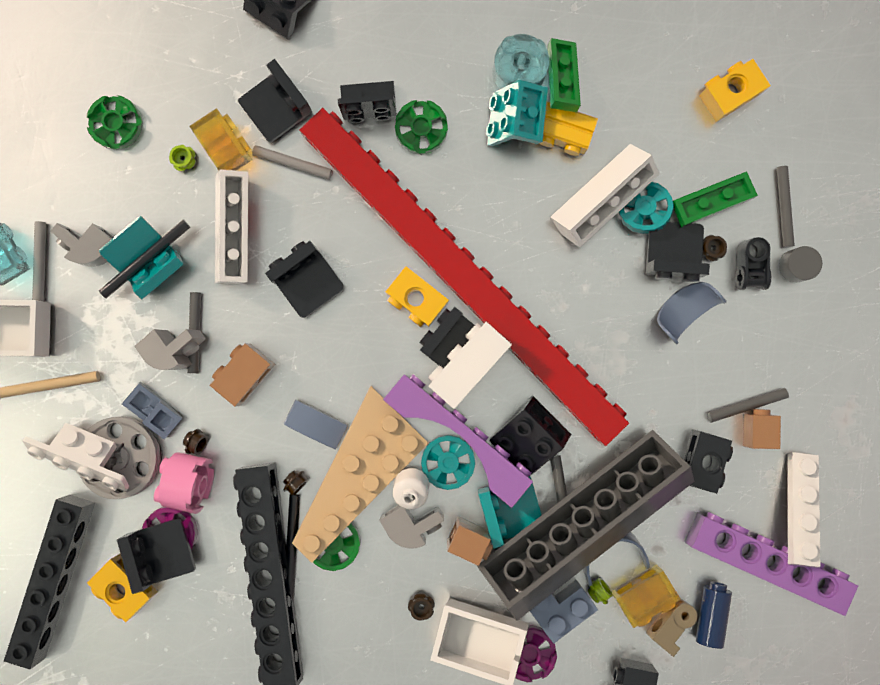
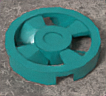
[619,182,673,234]
[421,435,475,490]

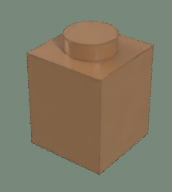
[743,409,781,449]

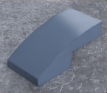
[122,381,183,439]
[283,399,348,450]

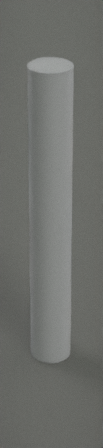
[252,145,332,180]
[32,221,46,302]

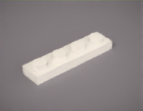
[787,452,820,567]

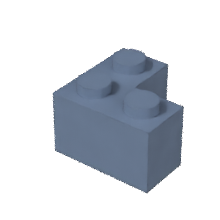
[530,579,598,644]

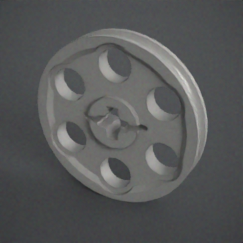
[80,417,161,499]

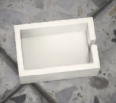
[0,300,51,357]
[428,322,512,409]
[431,598,529,685]

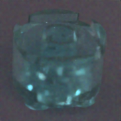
[492,34,549,89]

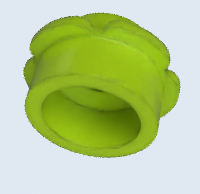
[169,145,196,171]
[588,577,613,604]

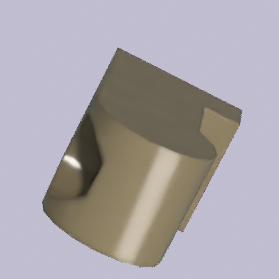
[646,599,697,657]

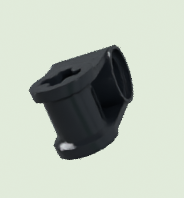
[736,237,772,290]

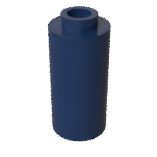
[696,581,732,649]

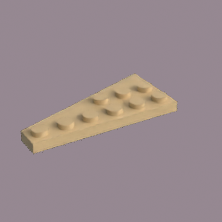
[292,386,428,563]

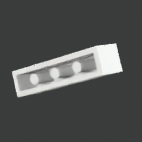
[551,144,660,247]
[215,169,248,284]

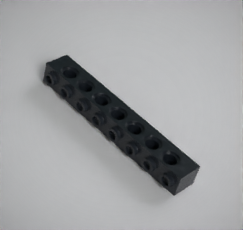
[233,462,303,685]

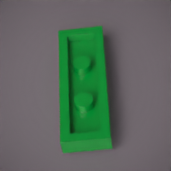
[547,38,581,113]
[673,171,758,228]

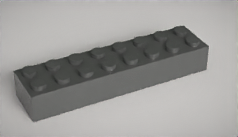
[477,430,694,621]

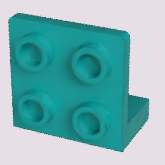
[486,80,548,146]
[99,216,184,300]
[478,476,542,549]

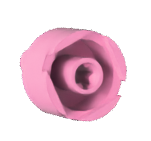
[154,452,214,514]

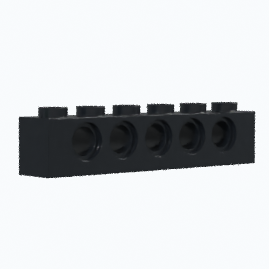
[4,495,95,670]

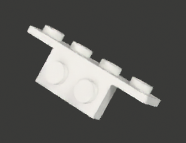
[22,423,129,491]

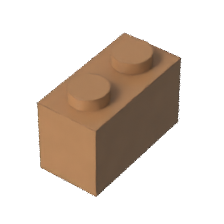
[209,343,275,407]
[447,516,493,566]

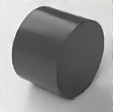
[779,246,823,283]

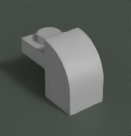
[50,223,114,267]
[134,329,206,370]
[379,505,444,549]

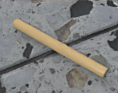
[0,371,100,398]

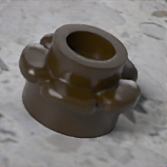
[702,235,727,261]
[183,429,208,455]
[283,470,308,496]
[408,593,435,621]

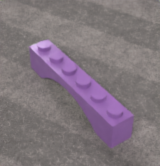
[383,374,533,508]

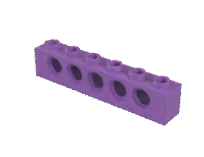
[685,512,858,616]

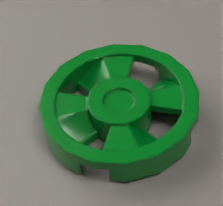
[87,95,143,150]
[395,100,448,155]
[313,523,361,571]

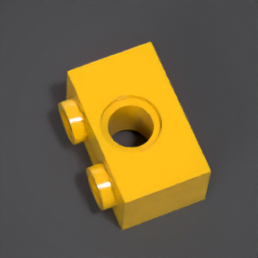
[699,59,771,122]
[385,266,449,327]
[87,554,158,622]

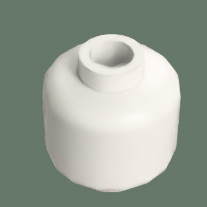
[393,468,429,510]

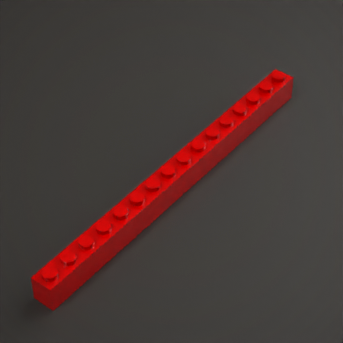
[299,108,629,446]

